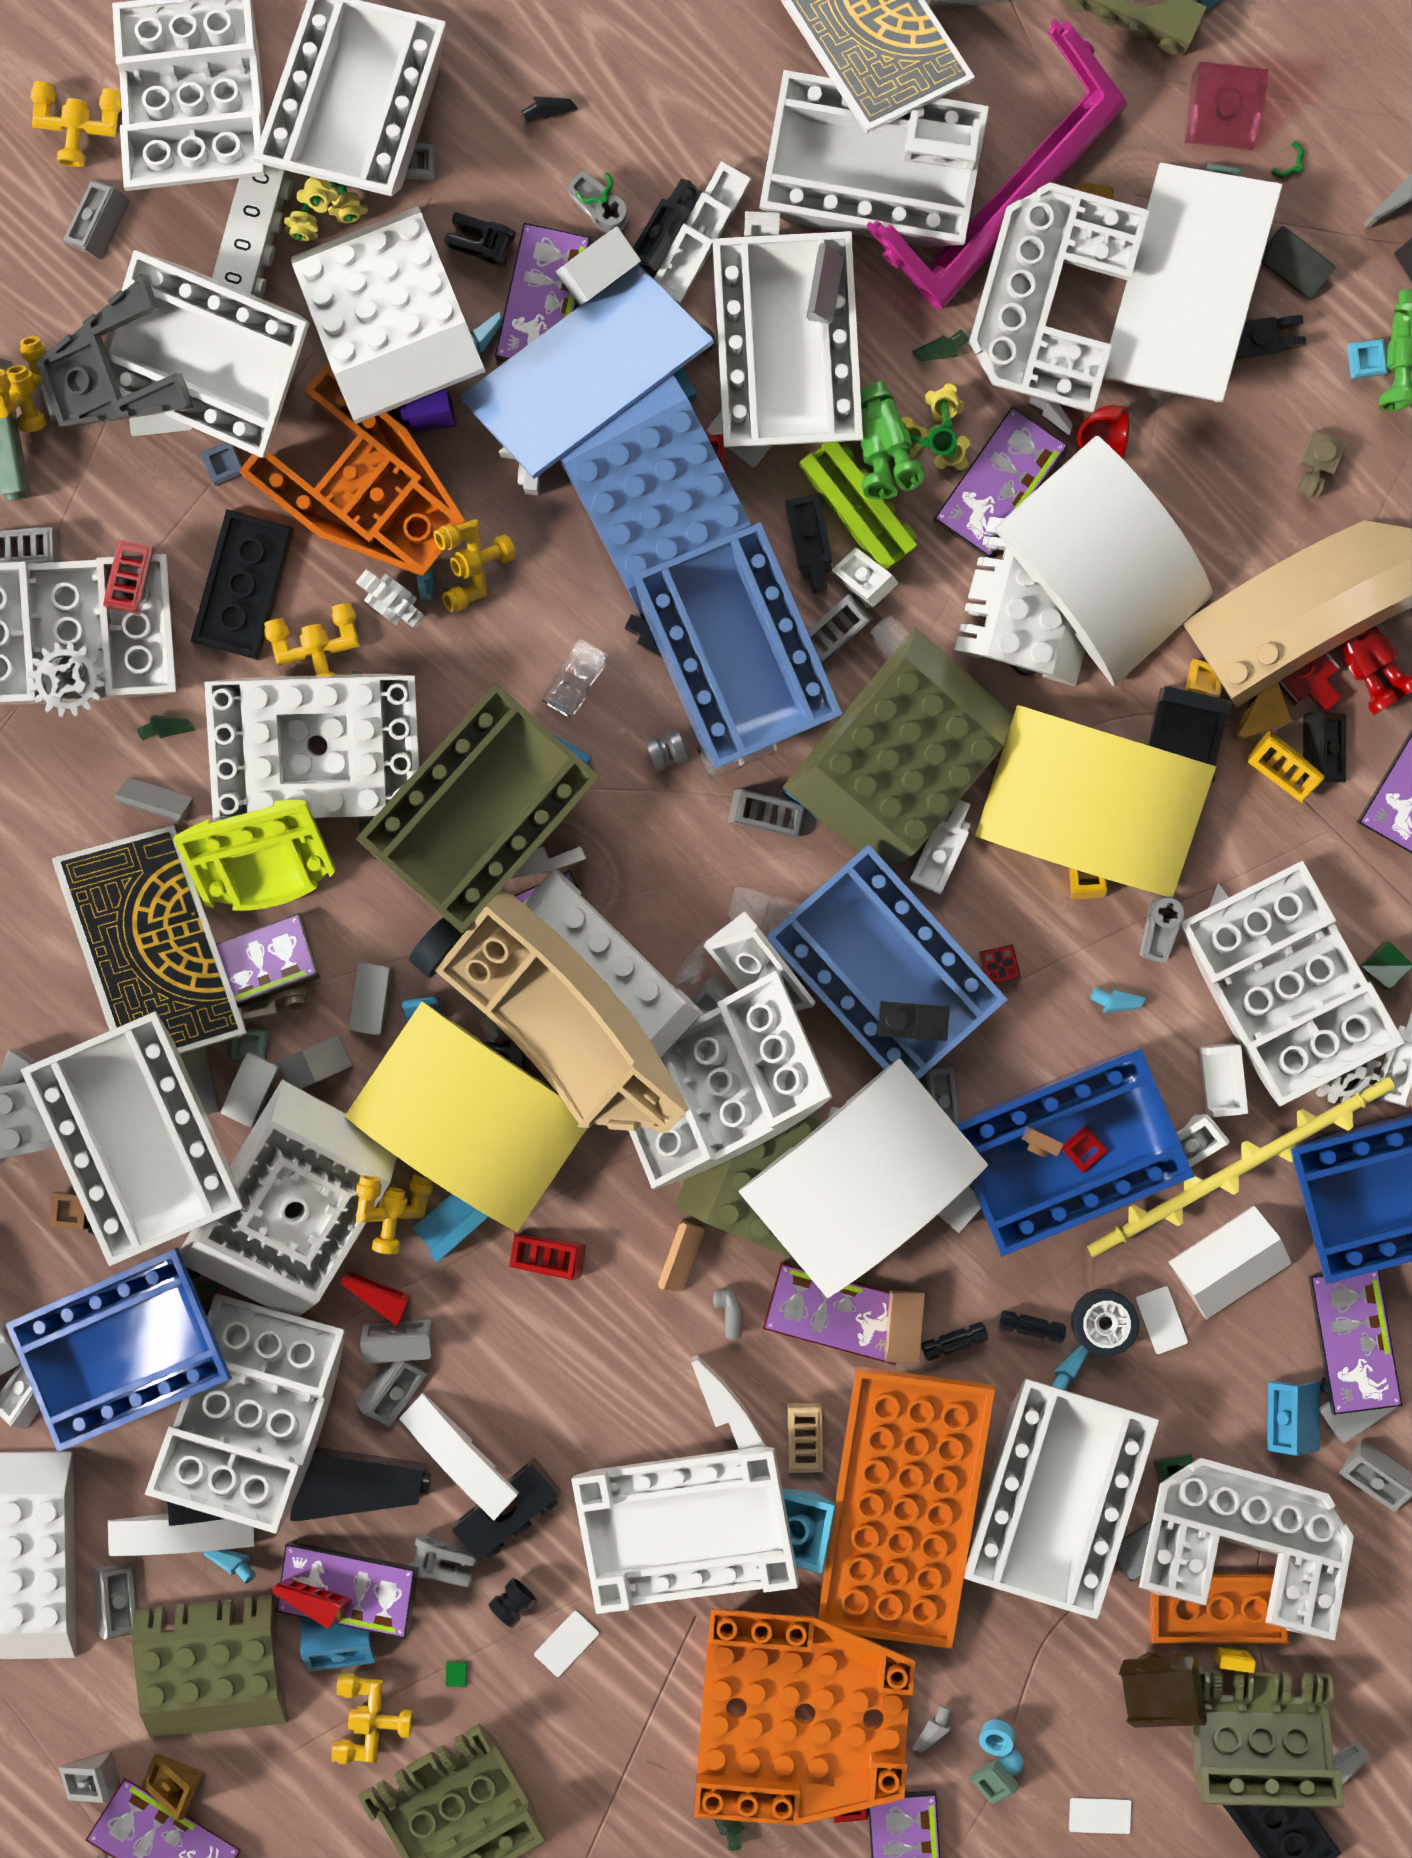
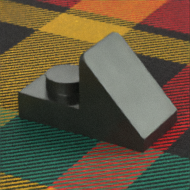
[877,1001,950,1041]

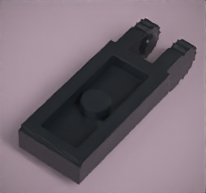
[1235,315,1306,359]

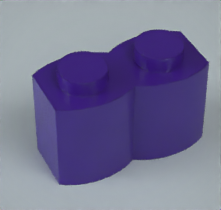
[400,388,456,433]

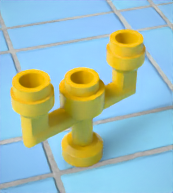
[30,81,122,167]
[0,336,47,432]
[434,519,516,612]
[264,603,360,676]
[356,1173,434,1254]
[332,1673,413,1765]

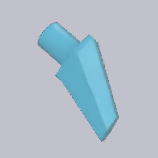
[470,312,502,354]
[1090,987,1146,1013]
[1052,1345,1089,1390]
[204,1550,256,1584]

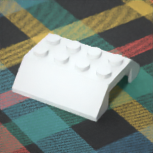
[954,517,1085,686]

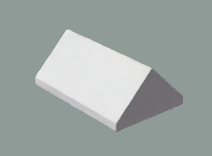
[704,911,815,1011]
[1168,1206,1292,1320]

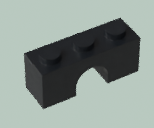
[452,1457,560,1561]

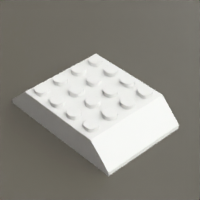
[254,0,446,196]
[759,70,989,248]
[291,206,486,424]
[713,231,863,448]
[104,250,310,458]
[20,1011,243,1266]
[964,1378,1159,1620]
[0,1451,77,1659]

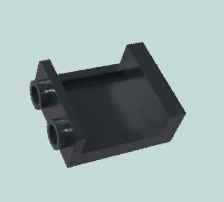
[1148,686,1233,783]

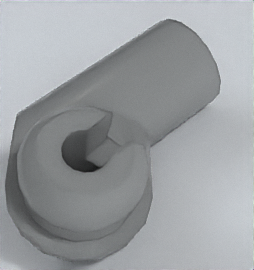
[713,1288,743,1340]

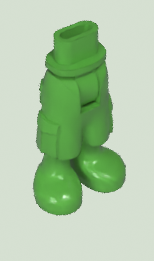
[1379,289,1412,411]
[860,381,925,500]

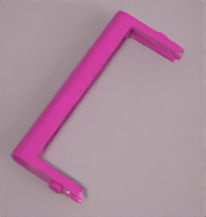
[866,19,1127,310]

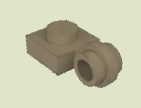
[1298,430,1346,499]
[241,985,308,1023]

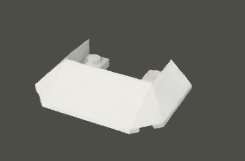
[969,182,1150,413]
[1139,1458,1354,1641]

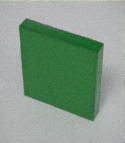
[445,1661,467,1687]

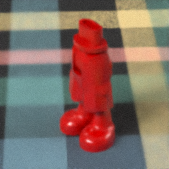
[1339,626,1412,716]

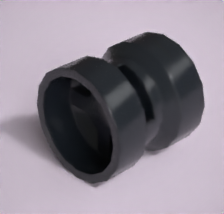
[488,1578,537,1628]

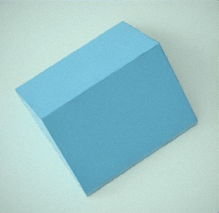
[782,1488,837,1574]

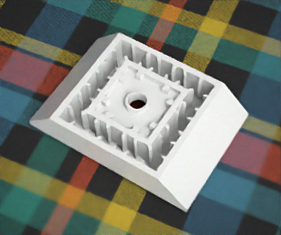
[204,674,419,821]
[179,1079,397,1317]

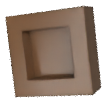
[1022,1126,1063,1158]
[49,1191,87,1230]

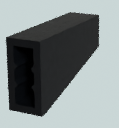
[290,1447,431,1521]

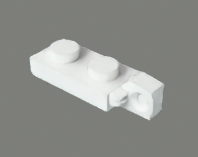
[909,800,971,895]
[1377,1012,1412,1108]

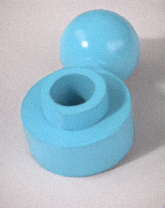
[979,1720,1024,1777]

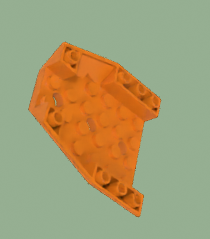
[694,1608,916,1826]

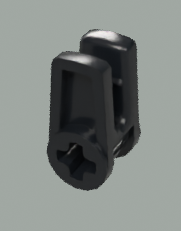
[444,212,516,267]

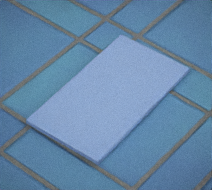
[459,264,714,479]

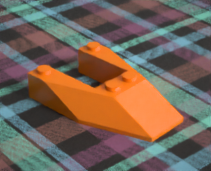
[238,364,466,577]

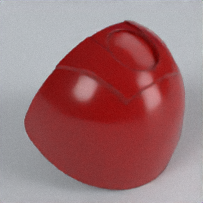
[1077,405,1129,459]

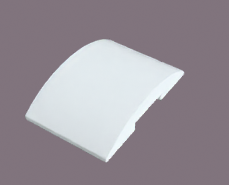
[112,0,266,191]
[994,436,1214,686]
[0,554,176,705]
[1180,861,1404,1107]
[629,971,833,1190]
[738,1058,988,1298]
[145,1294,346,1534]

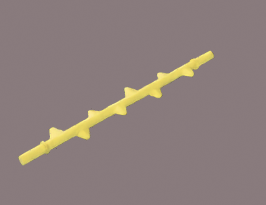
[1086,1076,1396,1258]

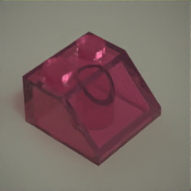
[1185,61,1269,150]

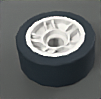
[409,917,469,978]
[1071,1289,1139,1356]

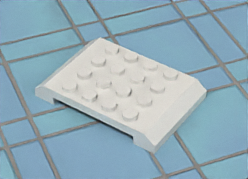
[523,869,704,1058]
[571,1447,800,1614]

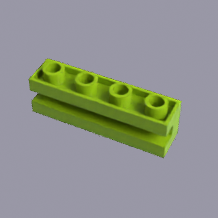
[799,442,917,571]

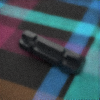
[998,1310,1066,1343]
[921,1322,988,1361]

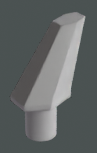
[1028,396,1073,435]
[912,1705,953,1752]

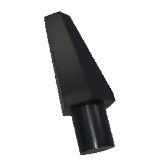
[521,96,578,123]

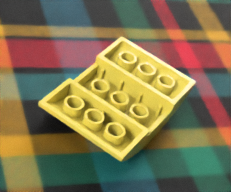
[975,705,1216,898]
[344,1001,587,1232]

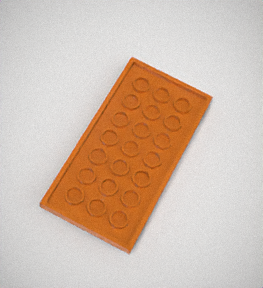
[817,1366,995,1649]

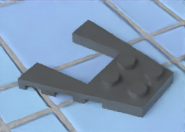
[37,274,194,428]

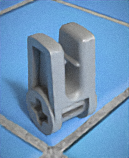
[568,171,628,233]
[1139,897,1184,963]
[408,1536,477,1587]

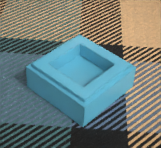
[1347,339,1388,380]

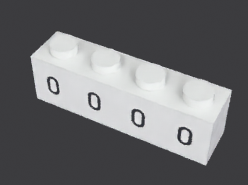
[212,165,293,299]

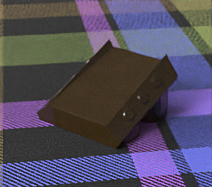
[1118,1652,1207,1728]

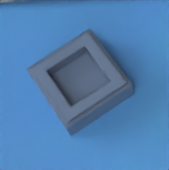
[200,442,243,486]

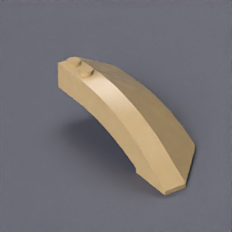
[1183,520,1412,708]
[435,888,689,1133]

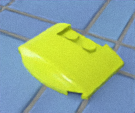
[174,800,336,911]

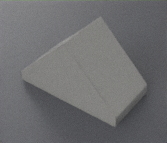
[276,1035,353,1089]
[59,1751,120,1803]

